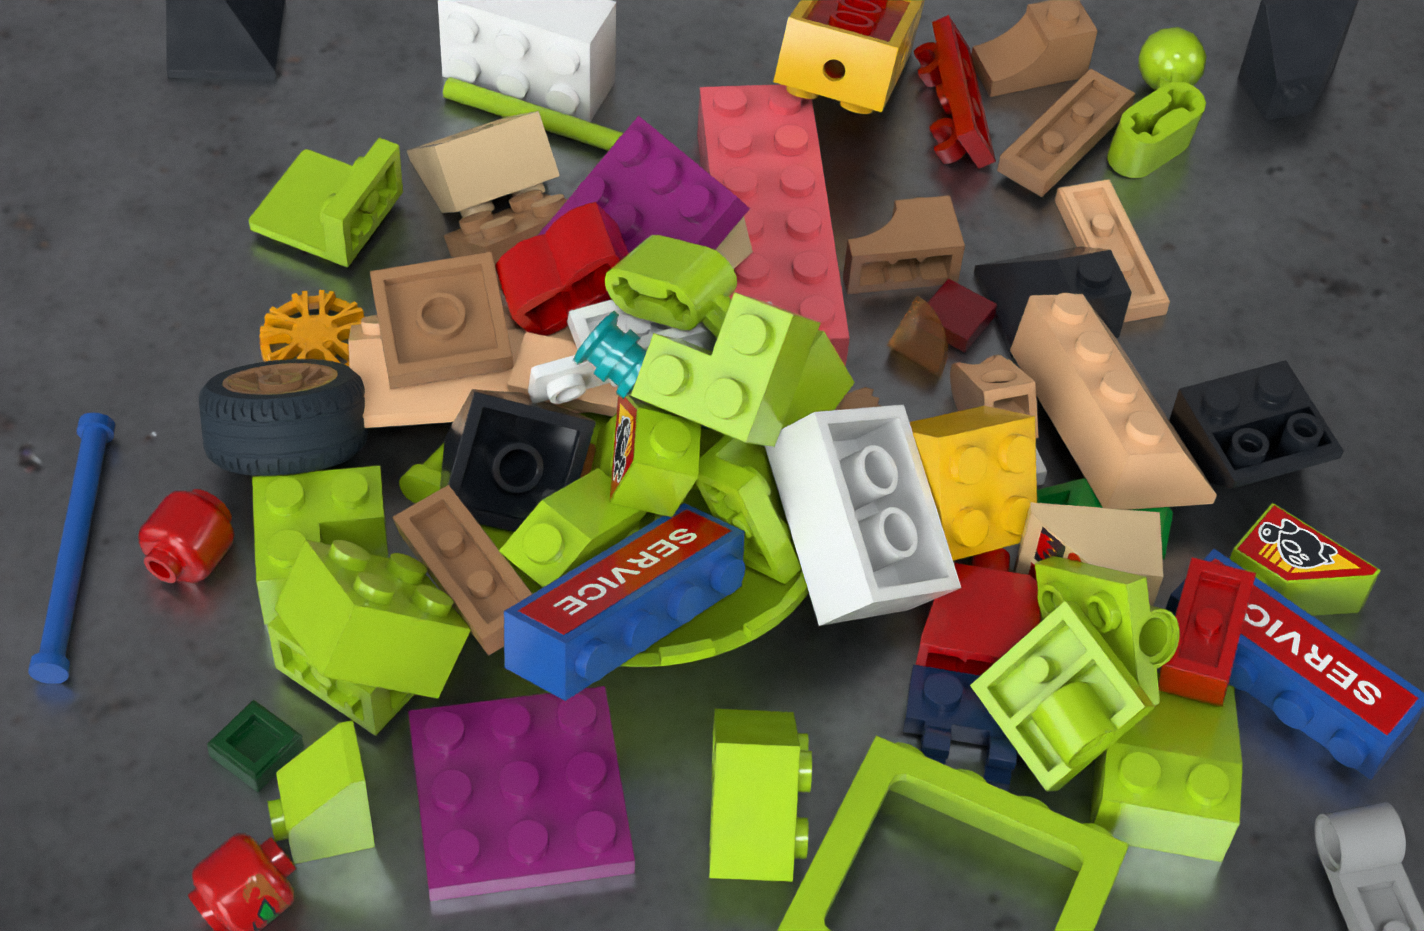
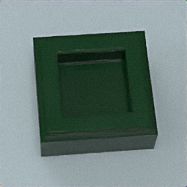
[207,699,304,792]

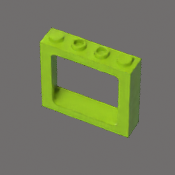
[777,735,1129,931]

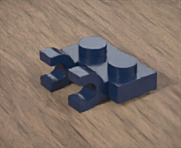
[903,664,1017,792]

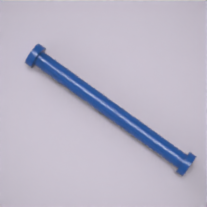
[28,413,116,684]

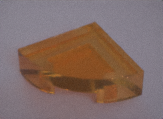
[887,296,948,377]

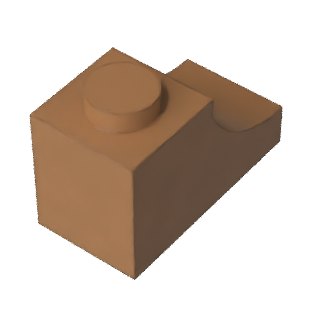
[971,0,1098,97]
[843,195,965,294]

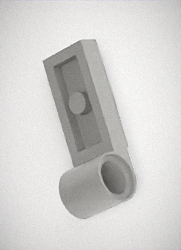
[1315,802,1424,931]

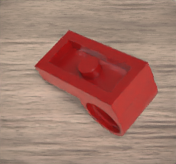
[1158,557,1256,707]

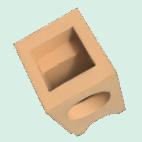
[950,354,1039,438]

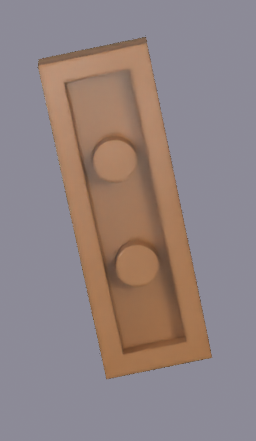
[997,69,1136,197]
[392,485,532,656]

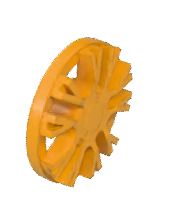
[259,290,365,366]

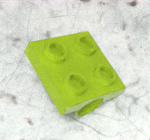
[1035,556,1180,705]
[970,601,1155,791]

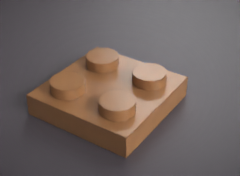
[444,190,568,266]
[370,252,513,389]

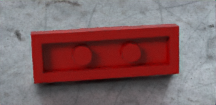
[913,15,996,169]

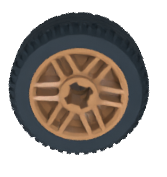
[199,359,368,476]

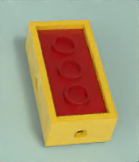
[773,0,925,114]

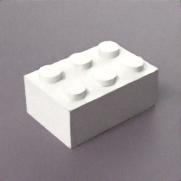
[438,0,616,122]
[765,405,961,626]

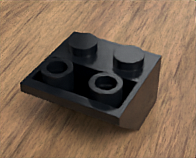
[1169,360,1344,489]

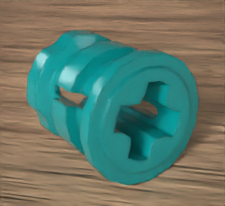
[572,311,647,399]

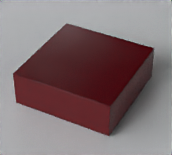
[916,278,997,353]

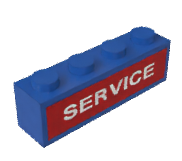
[504,503,745,701]
[1165,549,1424,780]

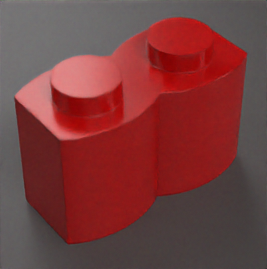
[495,202,629,336]

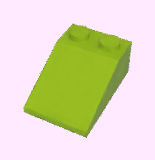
[1090,673,1243,862]

